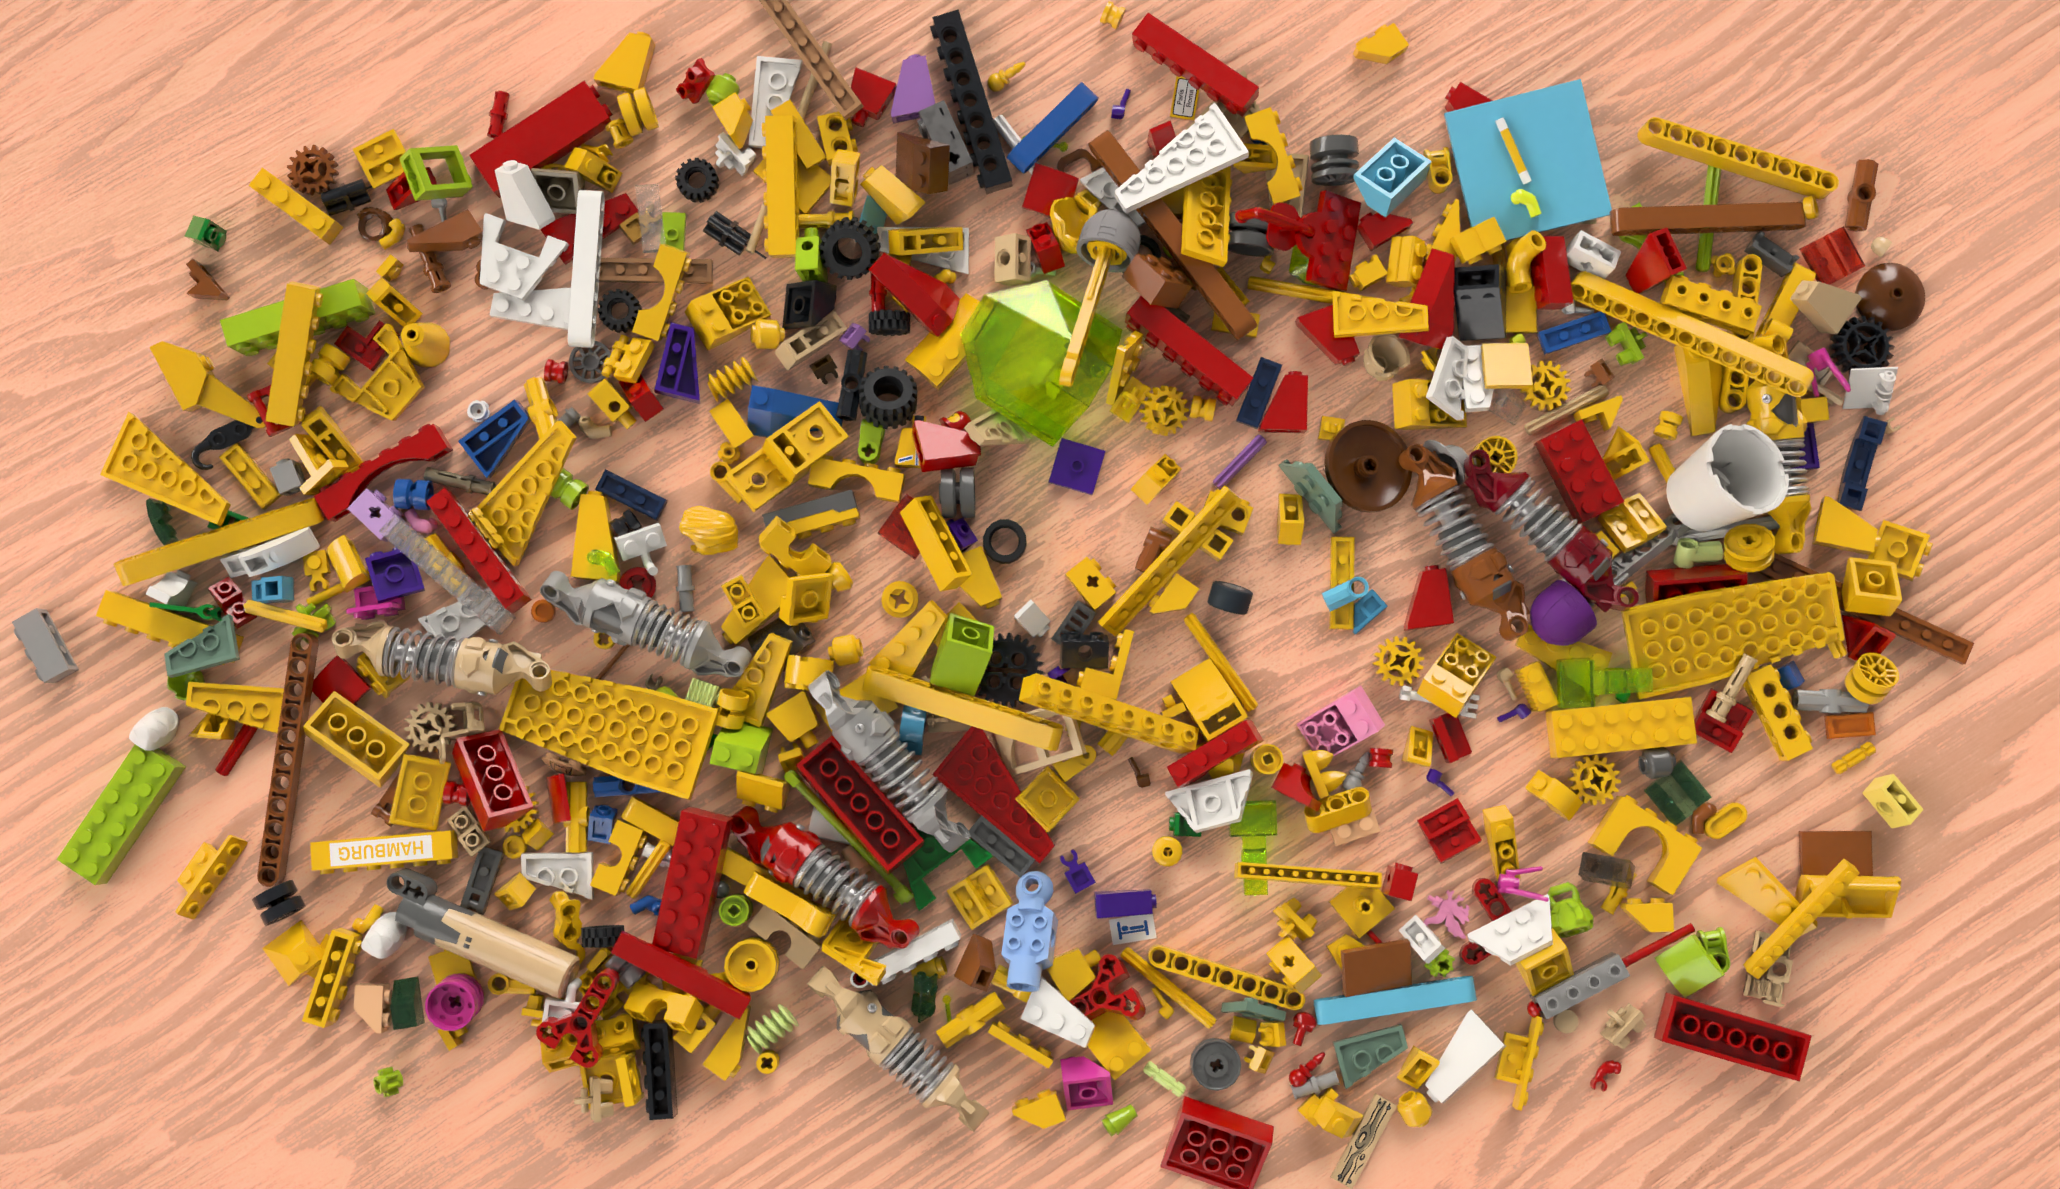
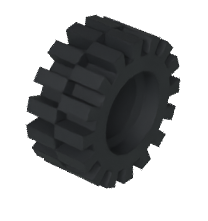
[675,158,719,203]
[598,289,642,333]
[869,310,910,336]
[581,925,625,948]

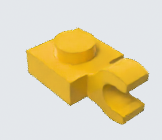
[1297,1087,1339,1127]

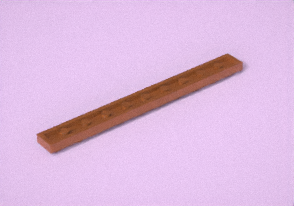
[1757,553,1974,665]

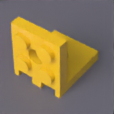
[579,1050,645,1110]

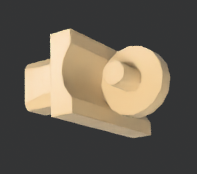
[1600,1003,1646,1049]
[574,1076,614,1123]

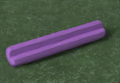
[1213,435,1267,490]

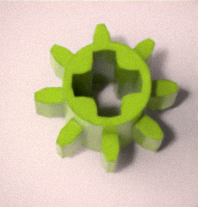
[1424,949,1455,977]
[373,1067,403,1097]

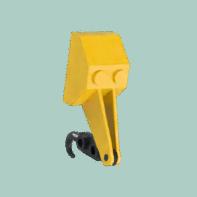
[149,341,266,470]

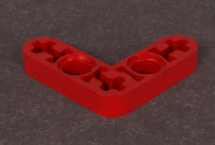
[1460,878,1512,965]

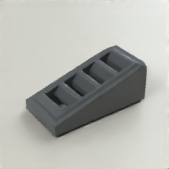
[1051,600,1097,645]

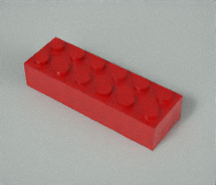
[1125,296,1254,407]
[796,735,924,875]
[652,806,734,959]
[1654,992,1812,1082]

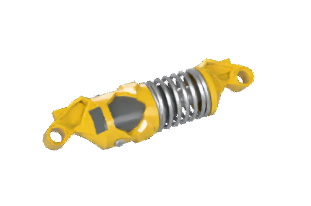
[1746,334,1812,554]

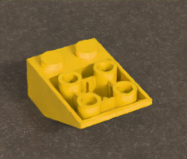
[684,276,772,351]
[1392,379,1467,430]
[1417,633,1497,718]
[1170,658,1248,741]

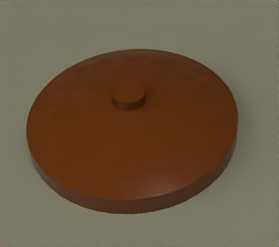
[1324,420,1412,513]

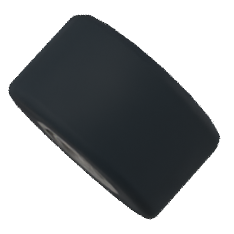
[1207,581,1253,615]

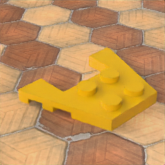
[329,323,425,421]
[822,916,886,986]

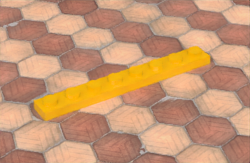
[1098,485,1242,637]

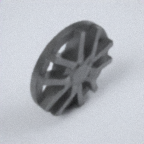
[569,341,611,384]

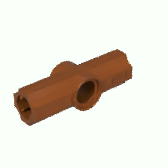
[1845,159,1879,232]

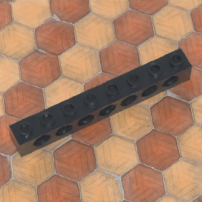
[930,9,1013,194]

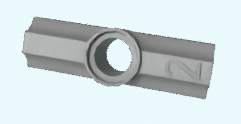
[1792,689,1869,713]

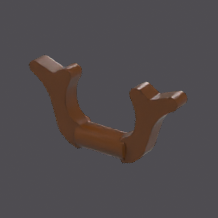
[1057,148,1103,173]

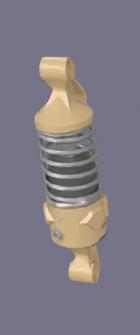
[331,620,552,696]

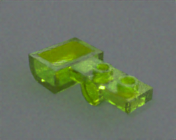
[1556,658,1653,709]
[1228,800,1277,896]

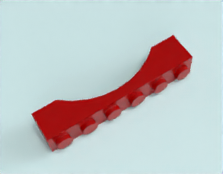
[314,424,453,522]

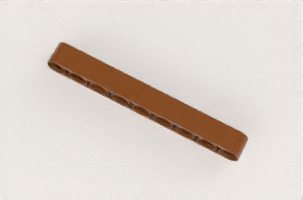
[1609,202,1806,236]

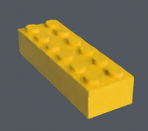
[1545,697,1697,758]

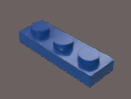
[1537,311,1611,355]

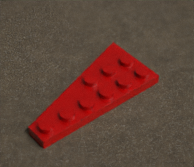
[932,726,1055,864]

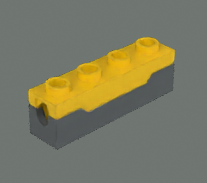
[762,489,861,539]

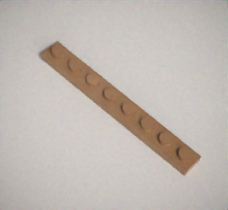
[759,0,864,120]

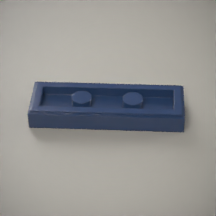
[1236,357,1282,429]
[595,469,668,521]

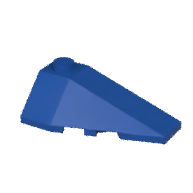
[747,385,843,438]

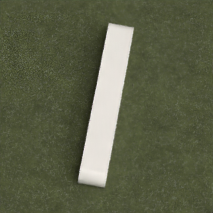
[568,190,605,348]

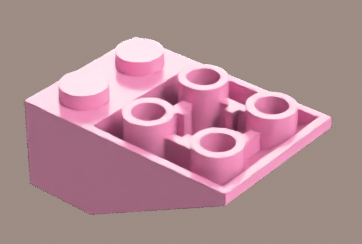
[1297,685,1385,757]

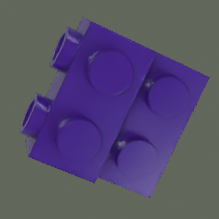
[365,545,425,604]

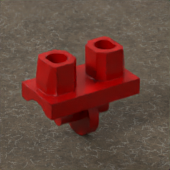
[676,58,715,104]

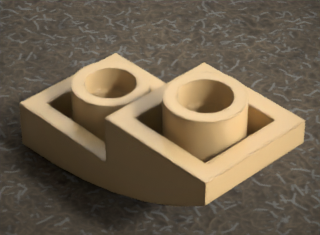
[447,806,491,857]

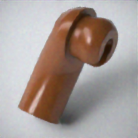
[1692,802,1717,834]

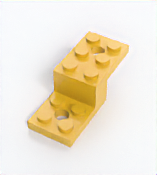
[725,401,849,512]
[1064,629,1134,737]

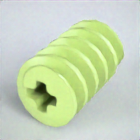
[747,1004,799,1054]

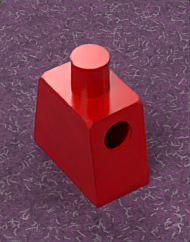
[851,67,897,127]

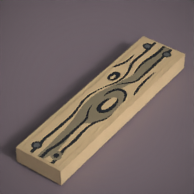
[1330,1093,1397,1189]

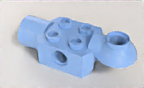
[1001,871,1058,992]

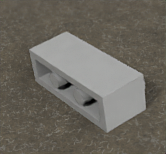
[12,608,79,683]

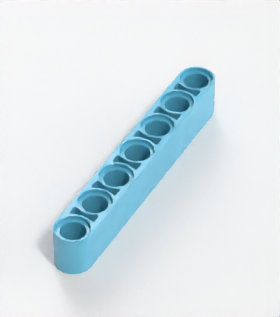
[1313,976,1477,1025]

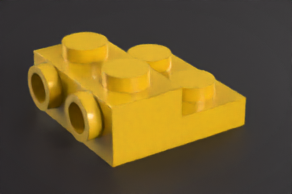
[1867,520,1933,582]
[779,572,833,626]

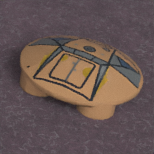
[541,752,586,776]

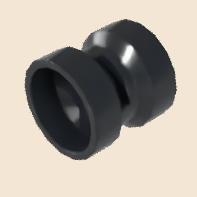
[610,509,642,536]

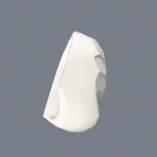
[129,707,179,751]
[361,912,407,959]

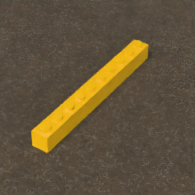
[1743,859,1860,979]
[1234,862,1382,889]

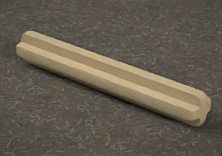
[1524,384,1609,435]

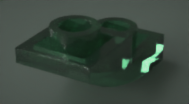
[146,498,179,545]

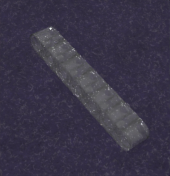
[379,514,516,635]

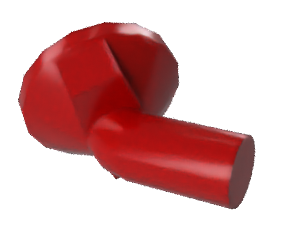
[1293,1012,1316,1046]

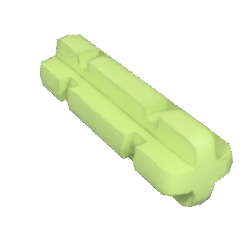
[1143,1061,1186,1097]

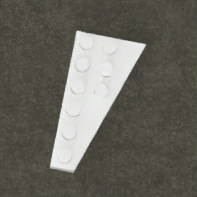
[1114,103,1249,214]

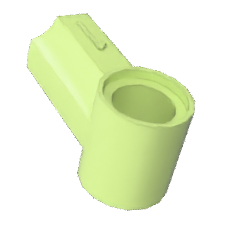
[1673,538,1724,568]

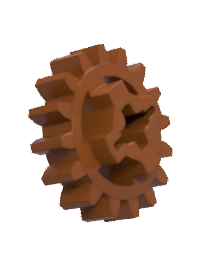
[287,145,339,196]

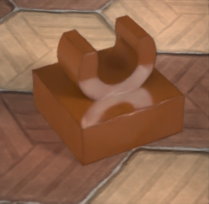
[1584,359,1615,387]

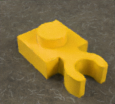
[303,550,331,592]

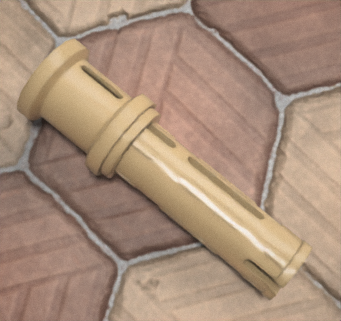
[1706,653,1758,723]

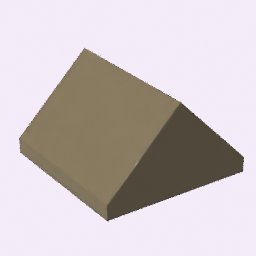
[531,168,585,214]

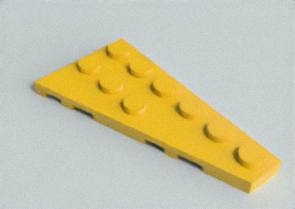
[100,412,231,526]

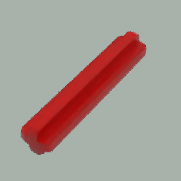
[215,724,258,776]

